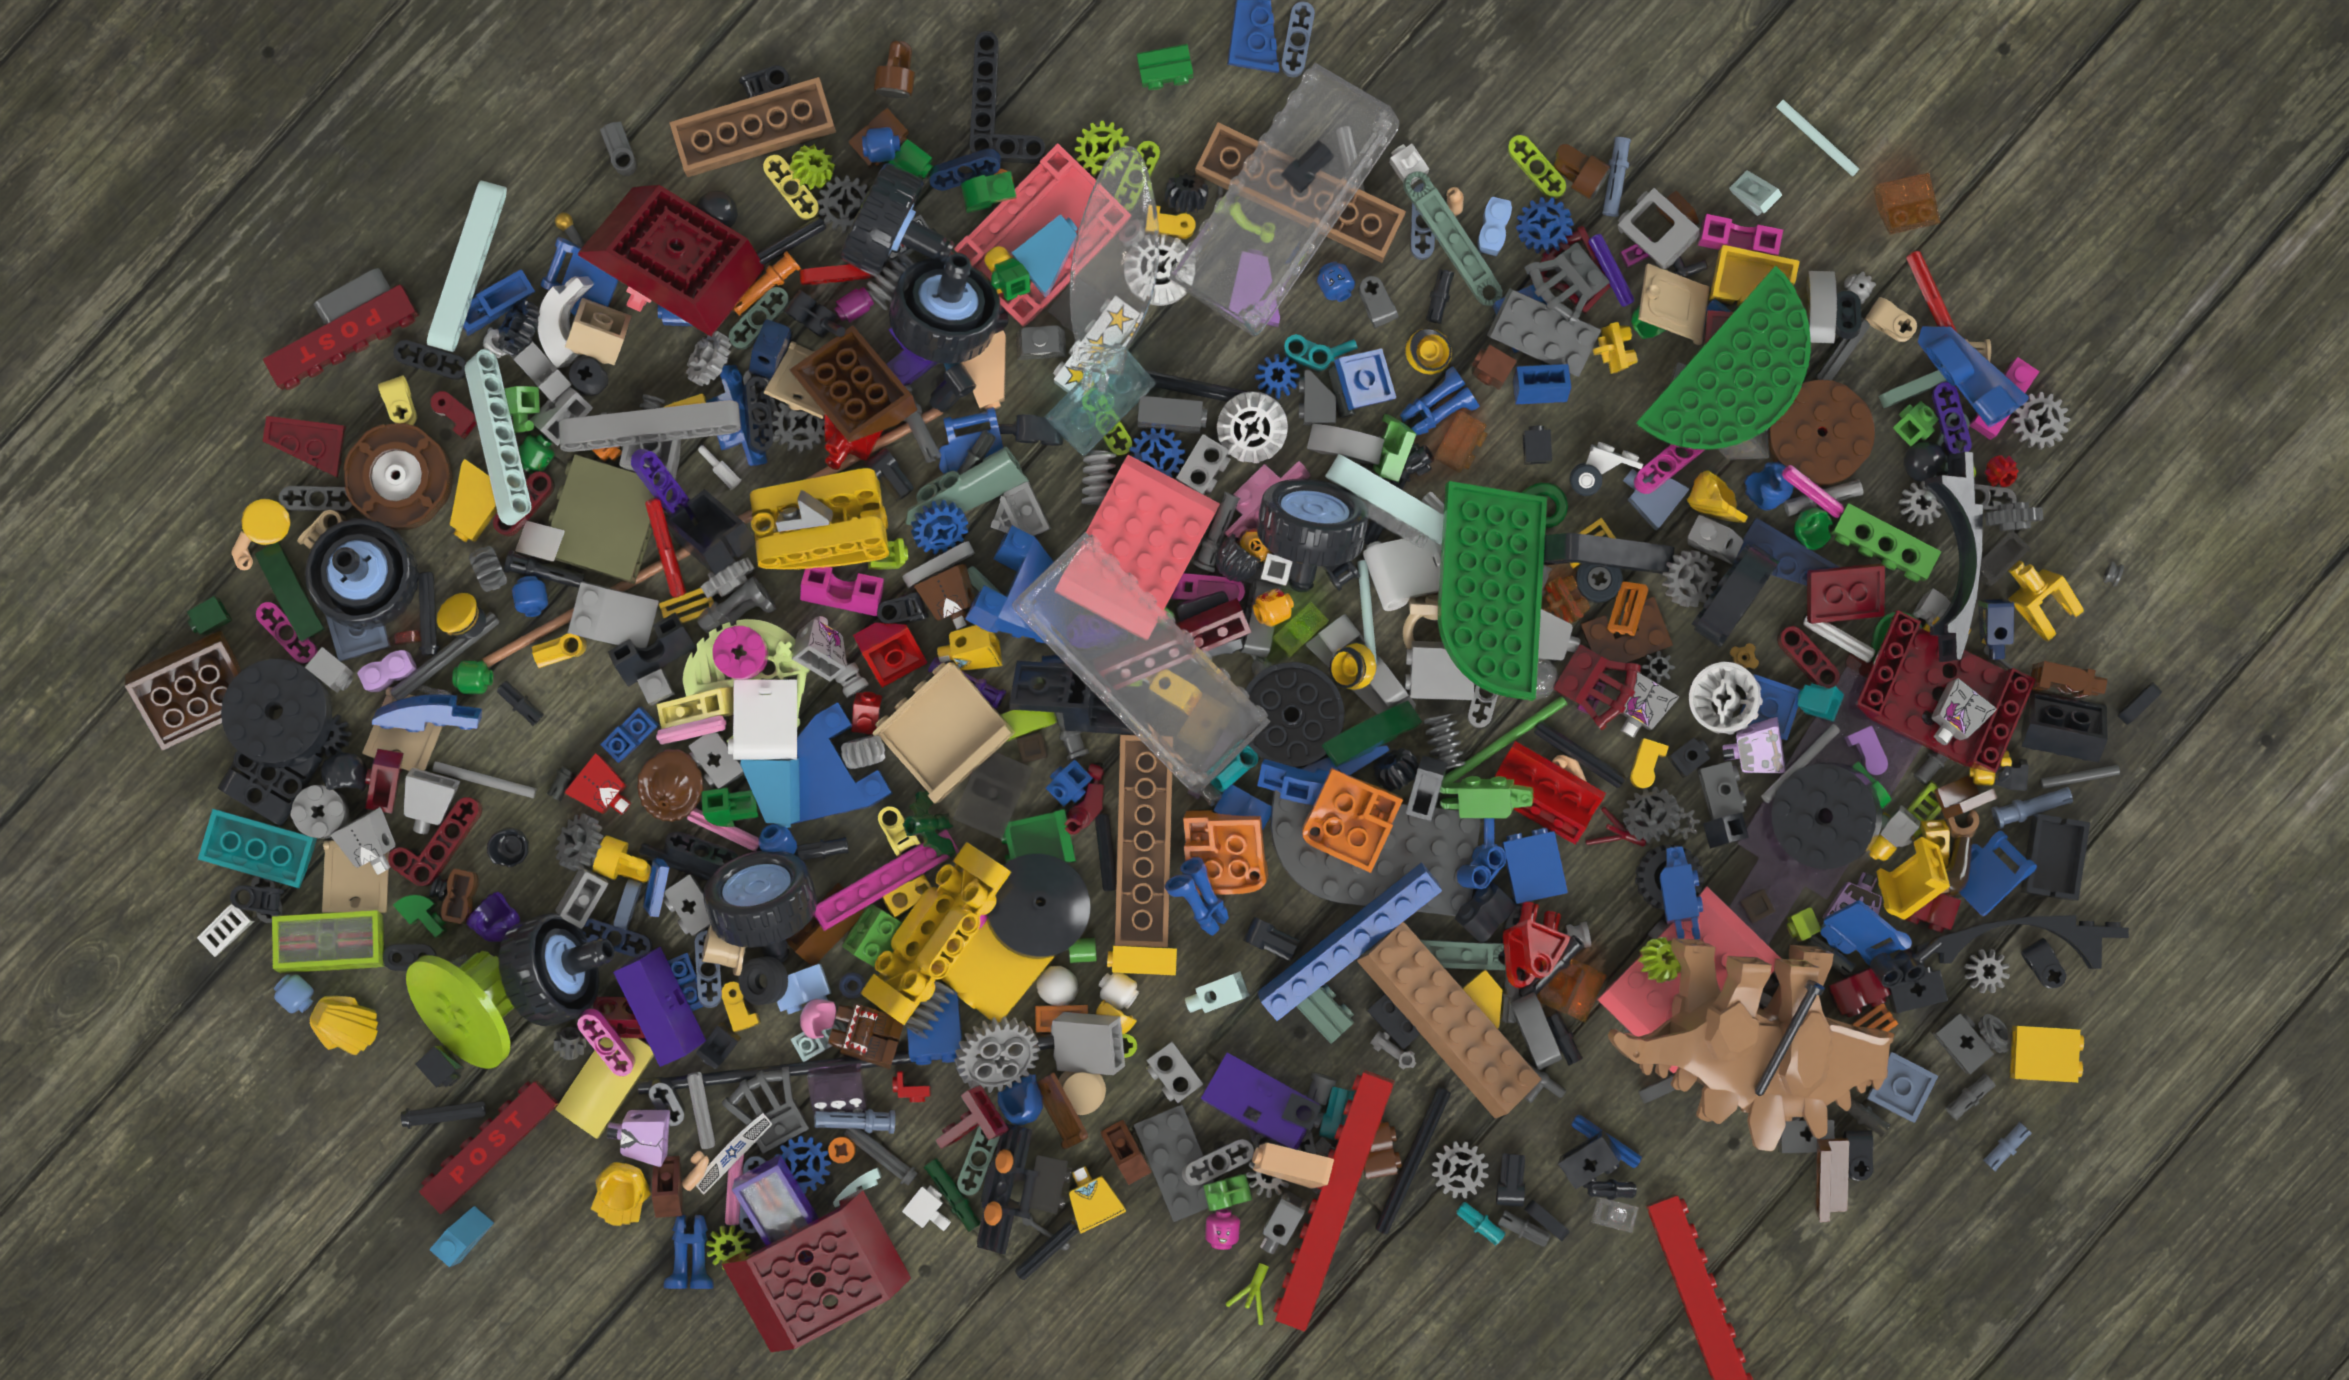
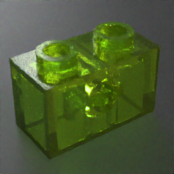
[1272,602,1329,658]

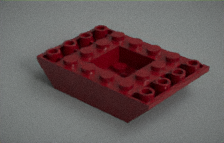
[578,185,765,337]

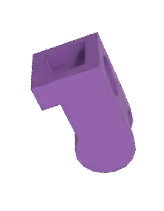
[1844,726,1888,776]

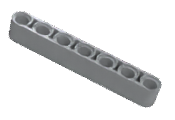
[559,401,741,452]

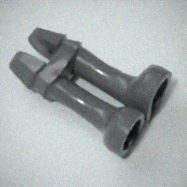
[698,576,777,635]

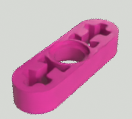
[256,602,318,664]
[578,1009,635,1076]

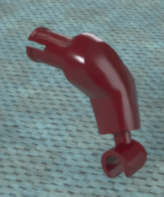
[1065,764,1104,835]

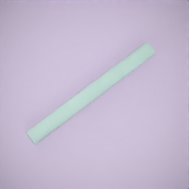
[1776,100,1859,177]
[1357,560,1377,662]

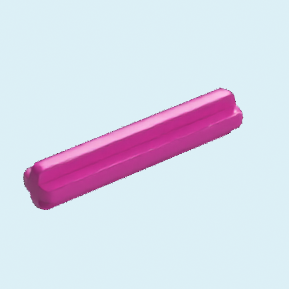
[1782,465,1845,518]

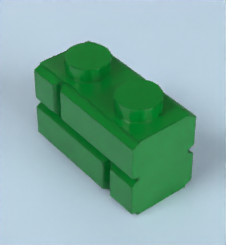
[1137,44,1193,90]

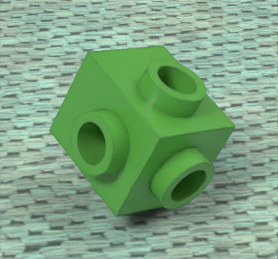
[1893,401,1939,446]

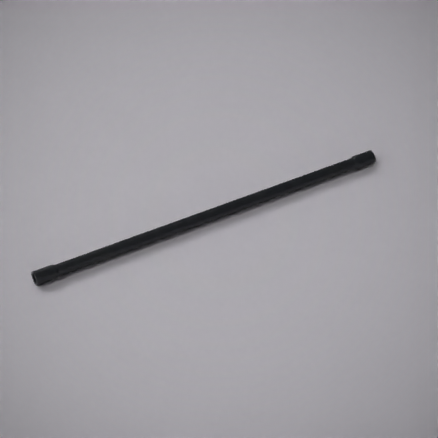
[637,1033,1055,1095]

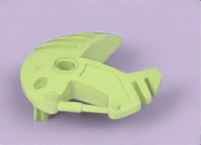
[683,619,810,742]

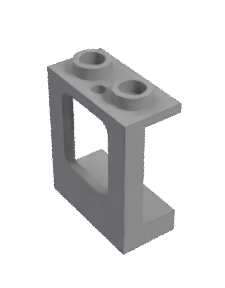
[1618,188,1700,270]

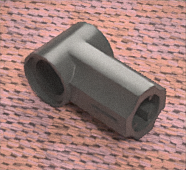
[600,121,638,176]

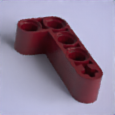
[388,797,482,886]

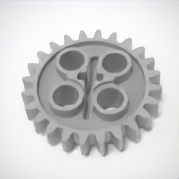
[954,1016,1040,1093]

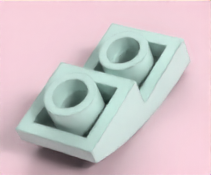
[791,1013,848,1062]
[833,1167,882,1207]

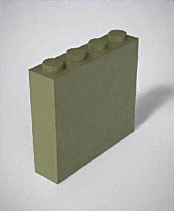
[549,455,659,585]

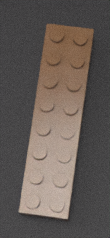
[1195,122,1406,263]
[1115,735,1173,947]
[1357,922,1542,1118]

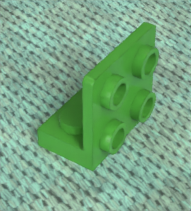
[842,904,908,967]

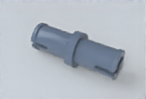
[1983,1122,2032,1172]

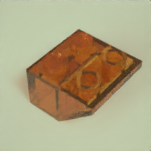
[1873,173,1941,235]

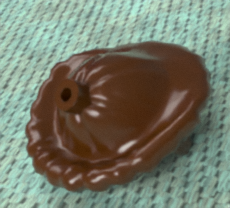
[637,749,704,822]

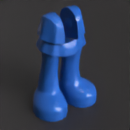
[1400,366,1480,436]
[1165,857,1229,936]
[664,1215,714,1289]

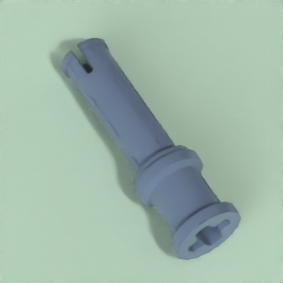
[1991,787,2073,829]
[814,1109,895,1134]

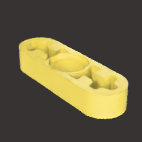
[763,155,819,221]

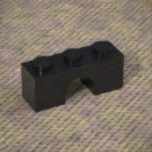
[608,612,696,687]

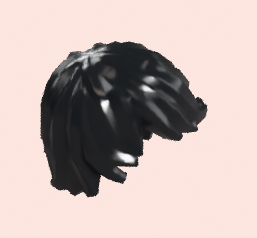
[1216,533,1262,582]

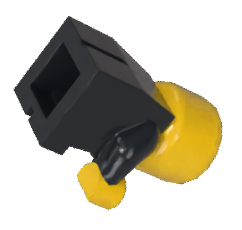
[1969,750,2029,791]

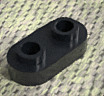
[1835,291,1862,339]
[383,944,437,971]

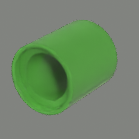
[1069,938,1097,963]

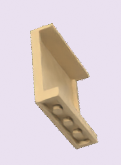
[873,662,1016,803]

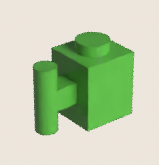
[504,386,540,434]

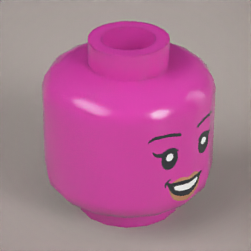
[1205,1209,1240,1250]

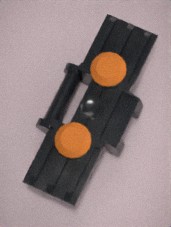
[977,1123,1040,1255]

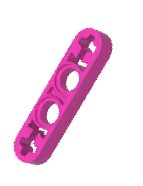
[1634,444,1704,494]

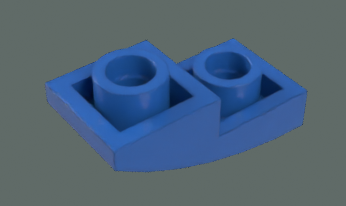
[600,706,659,763]
[668,953,706,1011]

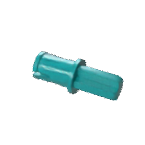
[1457,1202,1506,1246]

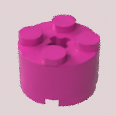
[712,626,769,680]

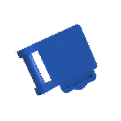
[540,237,618,316]
[939,407,1003,474]
[1959,831,2037,916]
[1820,900,1912,965]

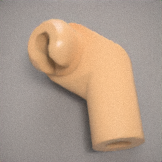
[1447,187,1464,217]
[231,531,253,571]
[1552,755,1587,782]
[681,1151,709,1191]

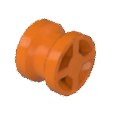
[828,1136,856,1163]

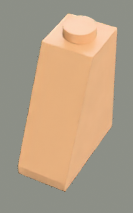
[961,330,1006,411]
[1252,1143,1334,1189]

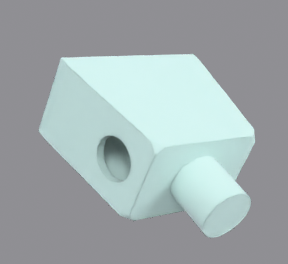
[1185,972,1250,1013]

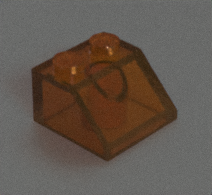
[1536,956,1607,1023]

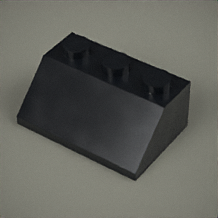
[2021,690,2108,763]

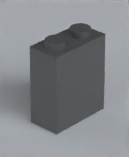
[1138,396,1207,434]

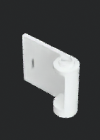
[1363,535,1442,611]
[728,680,797,760]

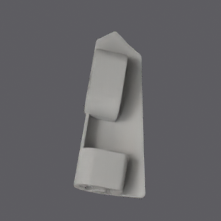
[1306,614,1416,714]

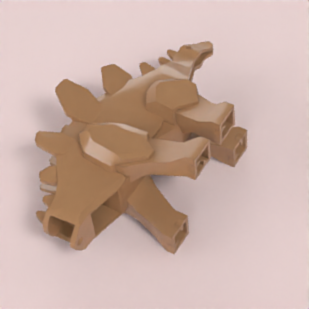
[1608,938,1894,1151]

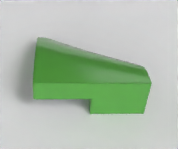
[1373,414,1416,482]

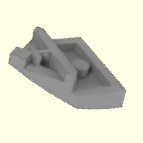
[991,481,1051,537]

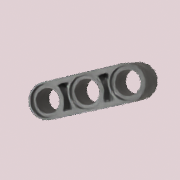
[314,268,391,325]
[1239,579,1281,658]
[1510,992,1562,1070]

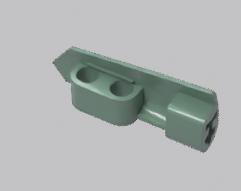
[905,447,1029,525]

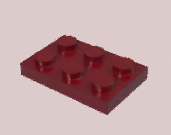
[1807,563,1885,624]

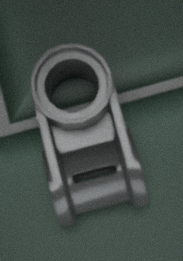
[1359,276,1399,329]

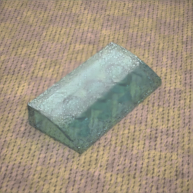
[1045,344,1156,457]

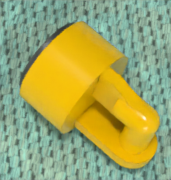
[591,835,651,882]

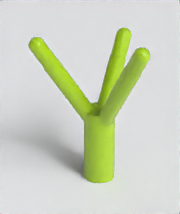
[1226,1263,1269,1325]

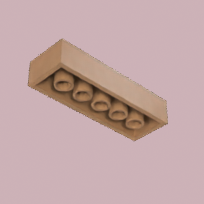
[669,77,836,177]

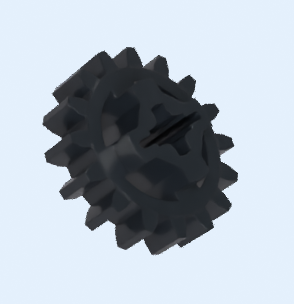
[498,300,540,356]

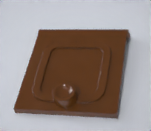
[1037,1073,1088,1149]

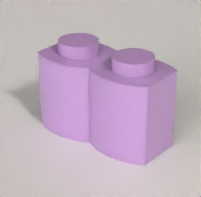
[357,650,418,692]

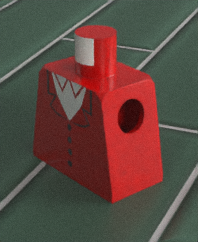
[564,753,632,815]

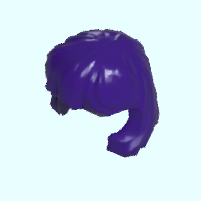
[466,892,520,942]

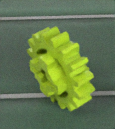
[1075,121,1131,179]

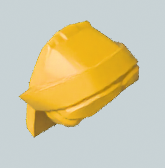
[1687,470,1748,523]
[310,995,378,1055]
[591,1162,651,1226]

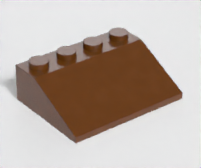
[789,325,917,442]
[125,630,242,751]

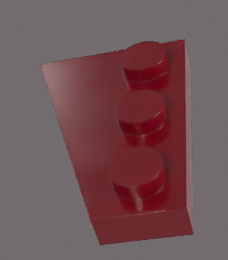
[263,416,346,478]

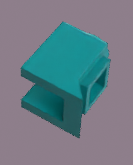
[1797,683,1844,721]

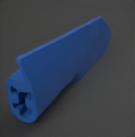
[1917,326,2029,427]

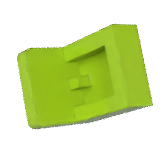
[868,538,908,570]
[1786,907,1821,941]

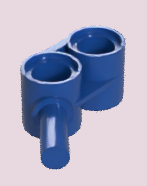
[1457,818,1507,889]

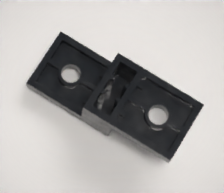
[1009,661,1149,735]

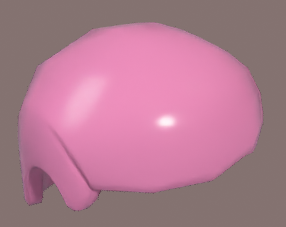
[800,999,836,1039]

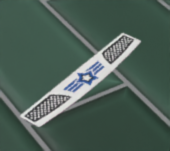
[696,1113,772,1195]

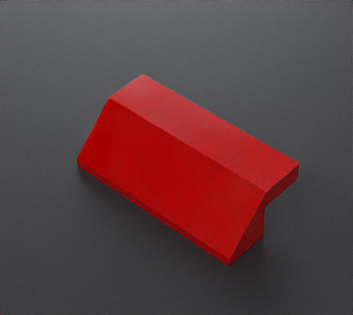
[1494,741,1606,845]

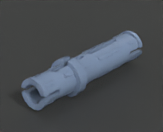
[1602,137,1631,217]

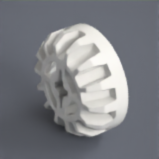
[1125,233,1195,306]
[1217,391,1288,463]
[1689,662,1763,735]

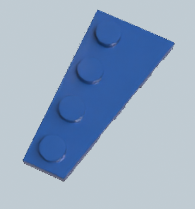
[1227,0,1279,73]

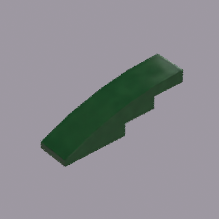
[255,542,325,642]
[1322,701,1422,767]

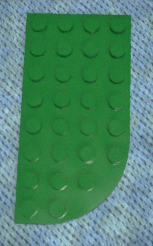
[1438,481,1547,701]

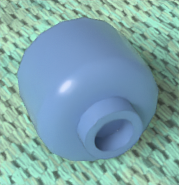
[274,974,314,1013]

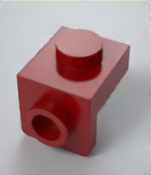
[851,692,882,734]
[892,1071,931,1102]

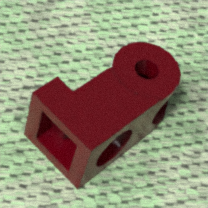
[430,391,477,440]

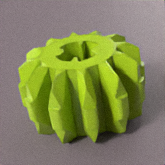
[789,144,835,190]
[1638,937,1681,983]
[706,1225,751,1270]

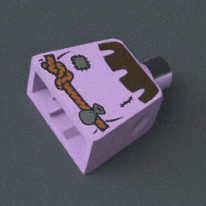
[1723,717,1785,773]
[1822,872,1882,919]

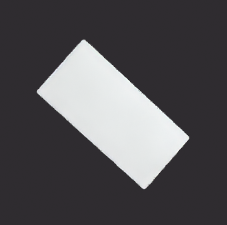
[515,521,565,561]

